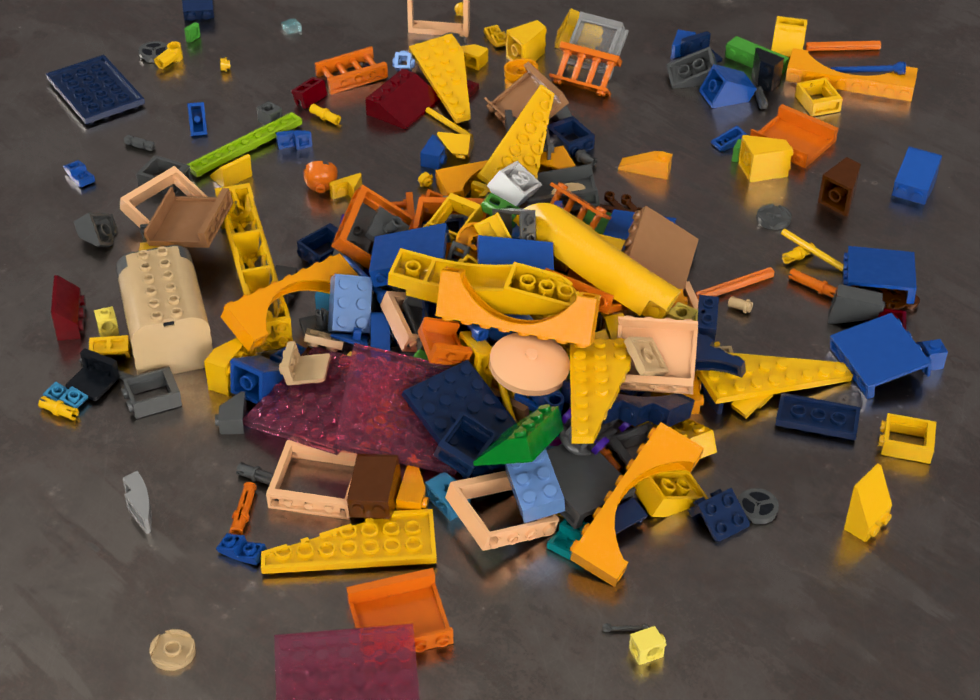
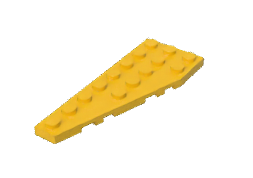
[409,33,471,124]
[477,84,554,207]
[569,338,631,444]
[695,352,853,404]
[261,509,437,574]

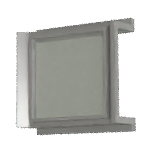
[565,12,629,81]

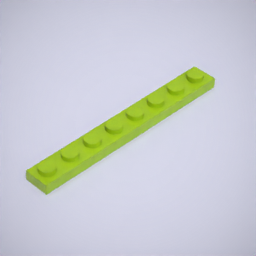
[186,112,303,177]

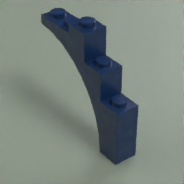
[618,333,746,396]
[561,379,695,427]

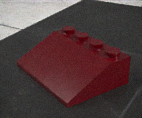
[365,69,441,130]

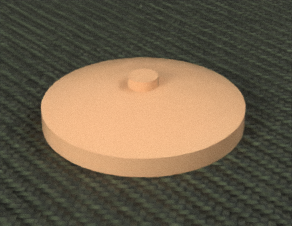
[489,333,570,396]

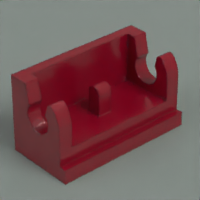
[291,77,328,109]

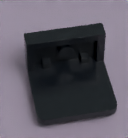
[65,348,120,401]

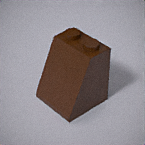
[818,157,861,217]
[347,453,402,519]

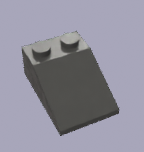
[666,47,717,88]

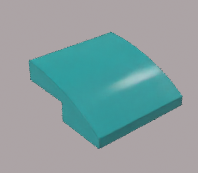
[547,519,591,560]

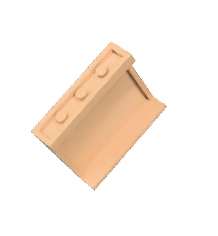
[617,315,698,395]

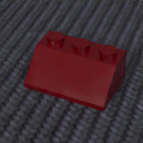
[51,275,86,341]

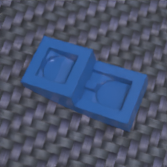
[276,130,312,150]
[63,160,96,188]

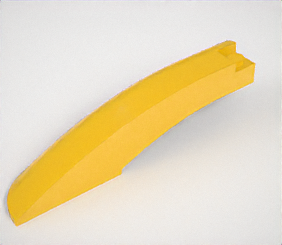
[513,203,681,319]
[388,248,579,315]

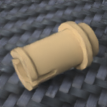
[728,296,753,314]

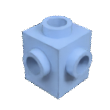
[392,51,415,72]

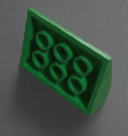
[473,404,564,466]

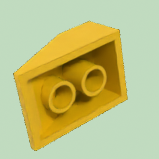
[844,463,892,542]
[634,470,709,517]

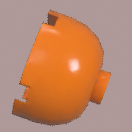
[303,161,338,193]

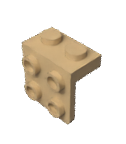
[279,341,331,385]

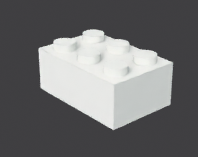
[487,161,542,207]

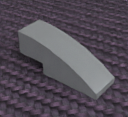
[122,471,152,534]

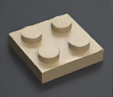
[304,328,344,352]
[624,337,669,376]

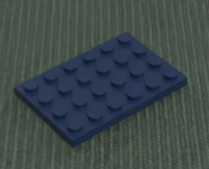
[46,55,145,124]
[402,360,516,479]

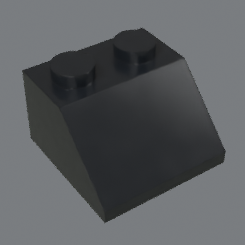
[752,47,784,93]

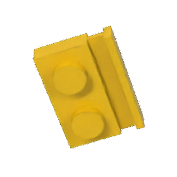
[474,212,512,238]

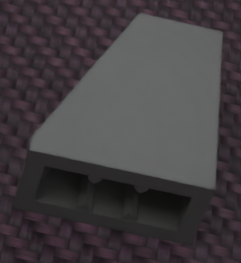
[828,284,885,324]

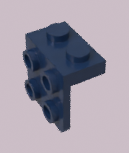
[688,488,750,542]

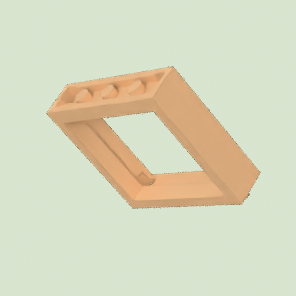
[407,0,470,37]
[120,166,208,228]
[380,291,420,352]
[266,440,367,520]
[445,471,560,551]

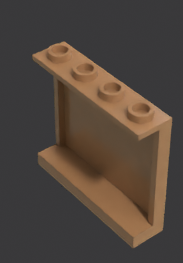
[484,61,569,125]
[144,187,234,248]
[623,205,699,292]

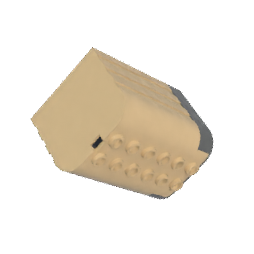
[116,245,213,375]

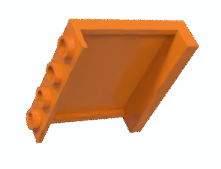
[750,104,838,168]
[545,268,628,314]
[346,568,454,664]

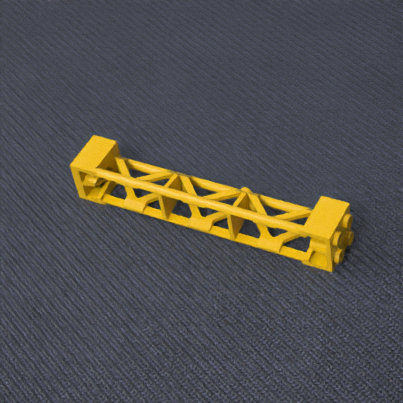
[215,183,293,353]

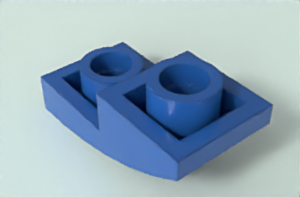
[216,533,267,565]

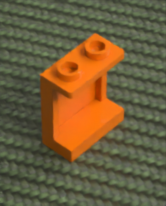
[417,317,473,366]

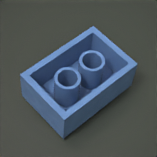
[328,274,372,335]
[505,448,565,523]

